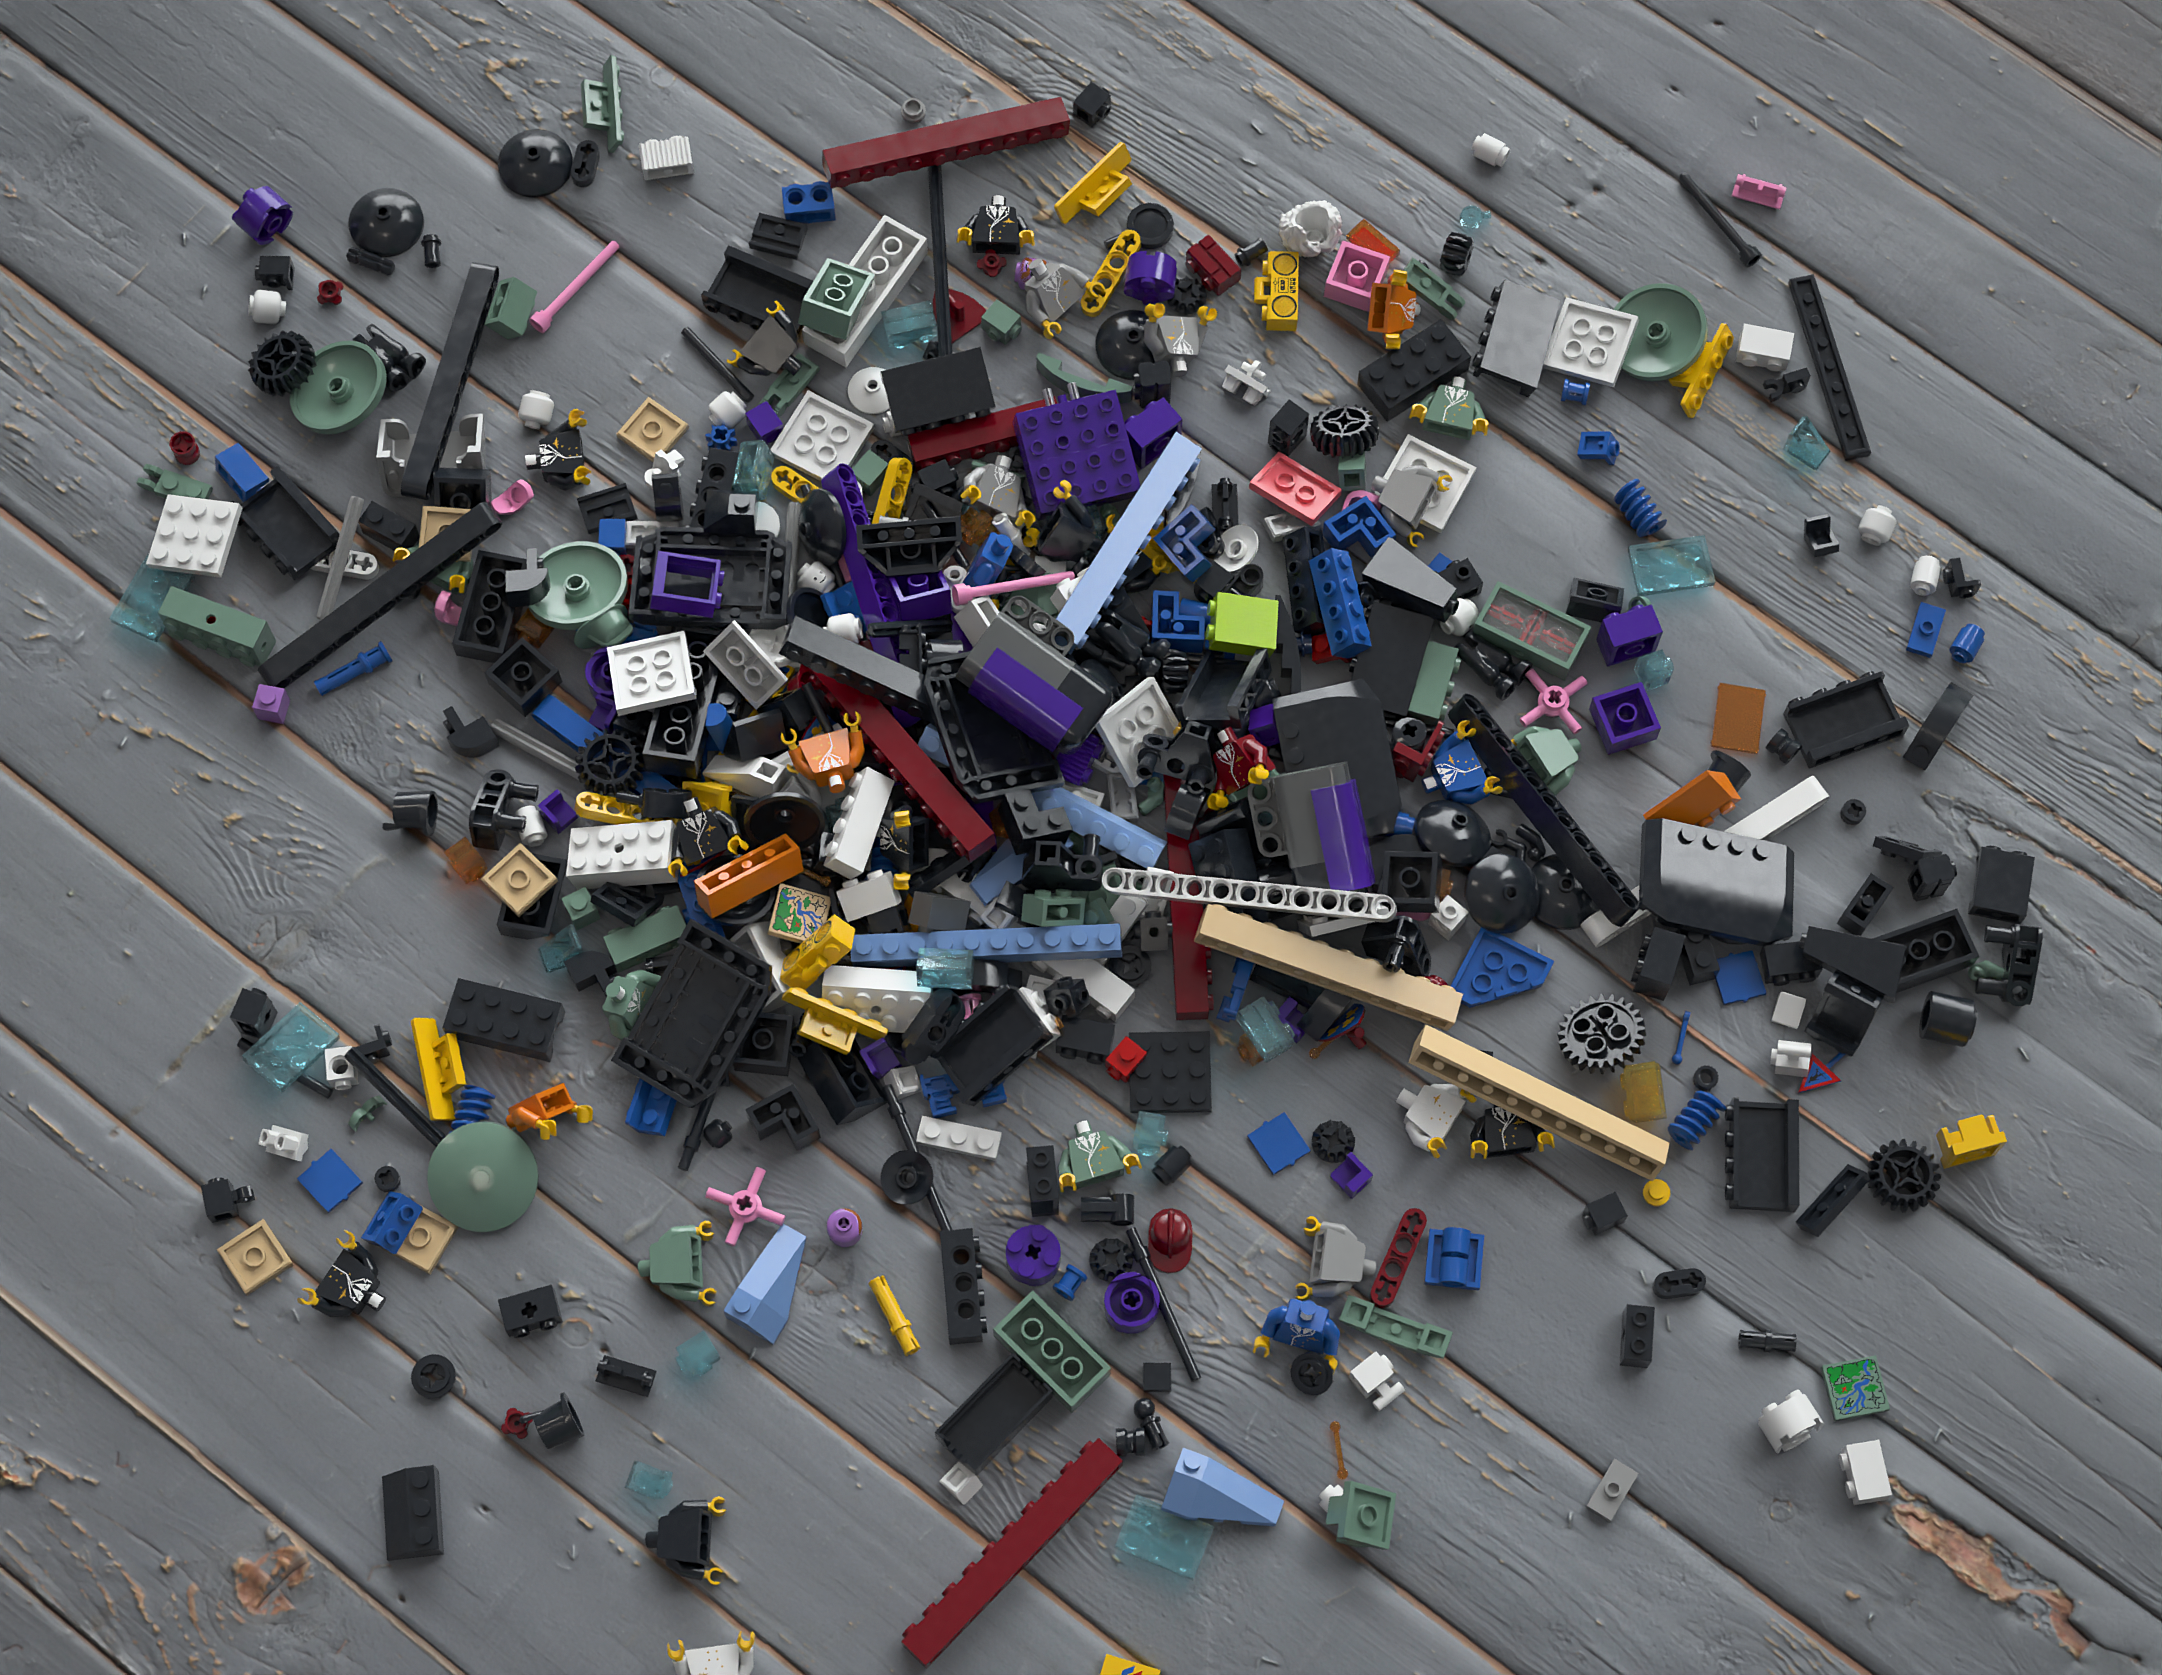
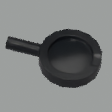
[1104,203,1174,250]

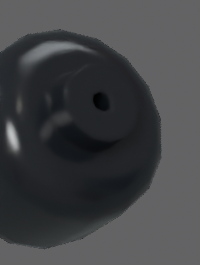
[703,1119,733,1148]

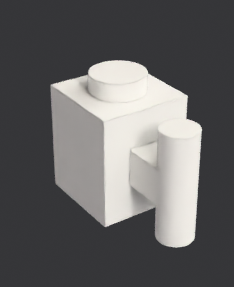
[1770,1040,1811,1077]
[1349,1352,1405,1411]

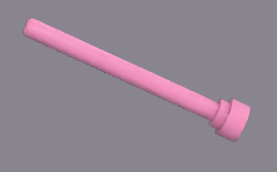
[529,241,619,333]
[952,571,1075,606]

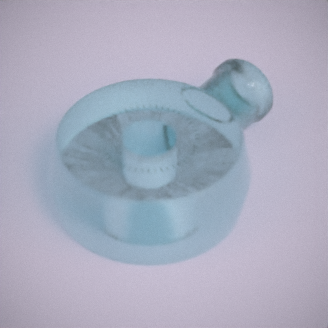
[1460,205,1491,229]

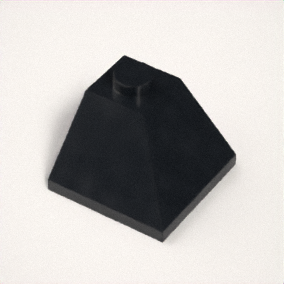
[703,489,759,535]

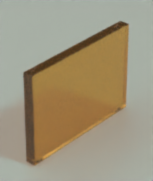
[1711,683,1766,754]

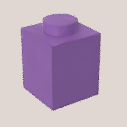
[252,684,290,724]

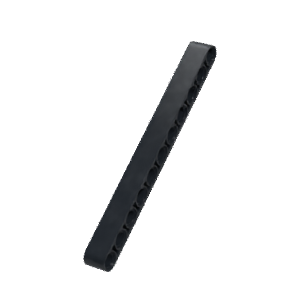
[401,262,499,500]
[258,502,502,689]
[1448,694,1639,927]

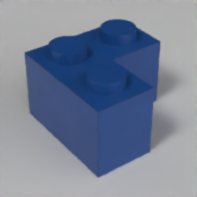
[1323,496,1396,559]
[1153,504,1216,582]
[1150,590,1205,653]

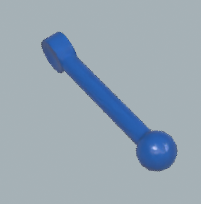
[1672,1011,1691,1064]

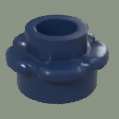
[1296,632,1312,657]

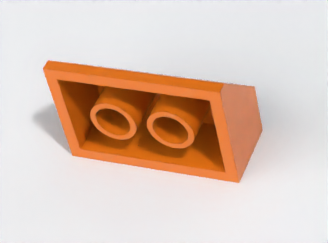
[1643,770,1741,828]

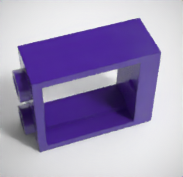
[650,551,724,618]

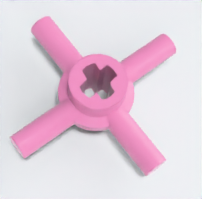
[1519,669,1588,734]
[705,1167,786,1246]

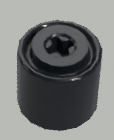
[1919,991,1977,1047]

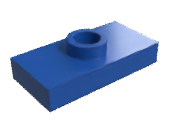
[1906,602,1946,658]

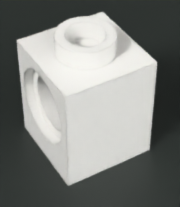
[1428,895,1468,941]
[325,1046,359,1090]

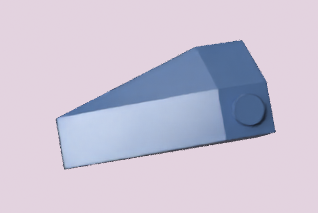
[969,837,1074,906]
[724,1224,806,1345]
[1161,1448,1284,1526]

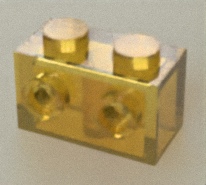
[1620,1061,1667,1123]

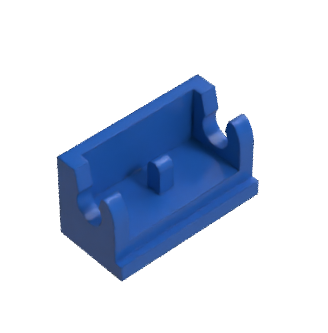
[215,443,269,502]

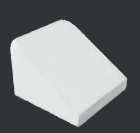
[980,897,1018,929]
[1771,992,1806,1029]
[883,1065,922,1100]
[939,1461,982,1504]

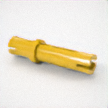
[868,1275,921,1356]

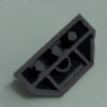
[856,516,962,578]

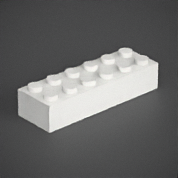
[802,215,928,367]

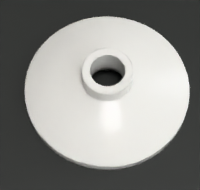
[848,367,890,414]
[1214,525,1259,573]

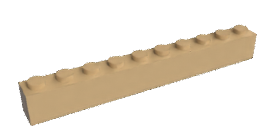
[1194,904,1463,1031]
[1408,1025,1669,1181]

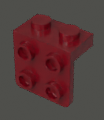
[1392,721,1445,782]

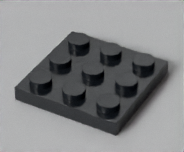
[1129,1031,1212,1113]

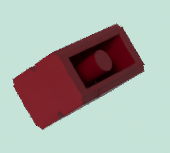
[1185,235,1242,296]

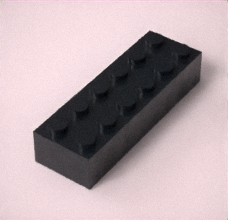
[643,626,722,779]

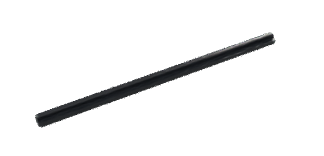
[928,165,952,357]

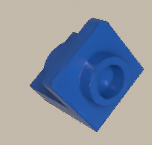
[1577,431,1620,465]

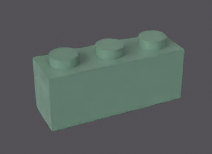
[1407,641,1461,726]
[603,905,686,973]

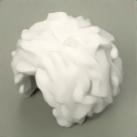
[1279,200,1342,257]

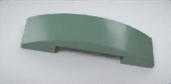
[1036,352,1133,404]
[1339,1295,1453,1359]

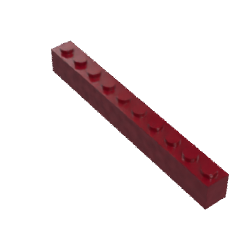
[822,97,1070,189]
[808,667,996,863]
[1163,769,1214,1020]
[901,1438,1123,1669]

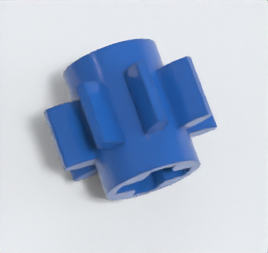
[705,424,738,451]

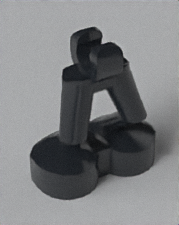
[990,544,1046,607]

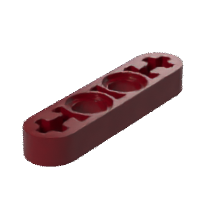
[1370,1208,1427,1309]

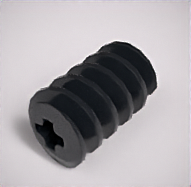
[1390,717,1427,754]

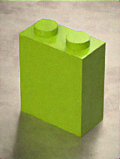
[1205,592,1279,658]

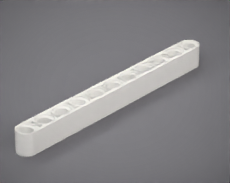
[1580,776,1830,948]
[1102,868,1397,922]

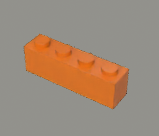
[694,833,804,919]

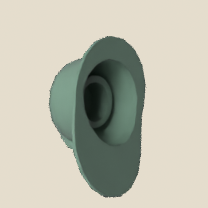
[574,604,633,649]

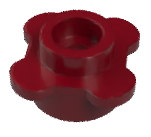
[977,249,1007,277]
[317,280,344,305]
[501,1408,533,1439]

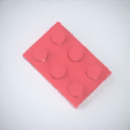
[1249,452,1342,526]

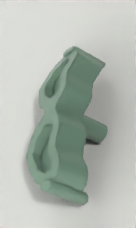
[348,1096,387,1132]

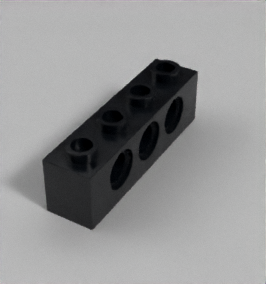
[686,447,742,528]
[940,1228,987,1345]

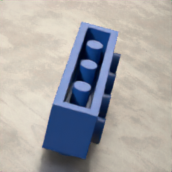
[1309,548,1372,659]

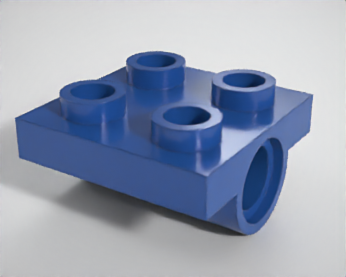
[1424,1227,1484,1291]

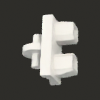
[1222,360,1270,406]
[644,450,685,489]
[259,1125,309,1161]

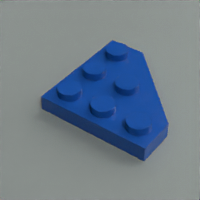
[1451,927,1554,1008]

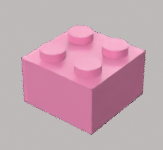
[1324,241,1390,312]

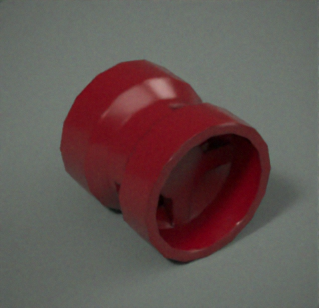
[169,431,200,465]

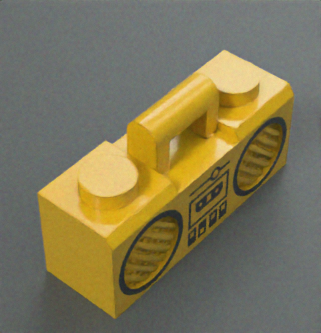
[1254,251,1299,331]
[780,914,855,990]

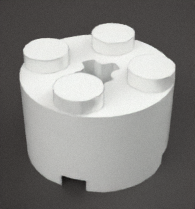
[1758,1390,1824,1453]

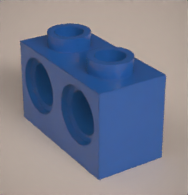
[782,181,836,224]

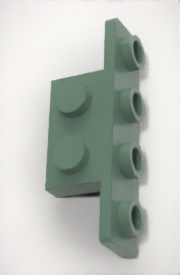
[581,55,624,153]

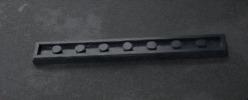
[1788,274,1871,461]

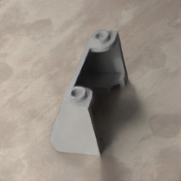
[376,414,486,497]

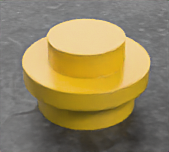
[1643,1179,1670,1207]

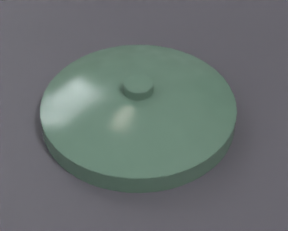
[1613,283,1708,381]
[290,341,386,434]
[528,541,628,630]
[427,1121,539,1232]

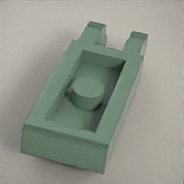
[1403,258,1465,320]
[758,353,819,418]
[136,464,213,499]

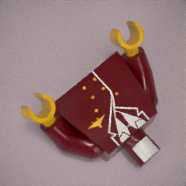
[1207,727,1276,810]

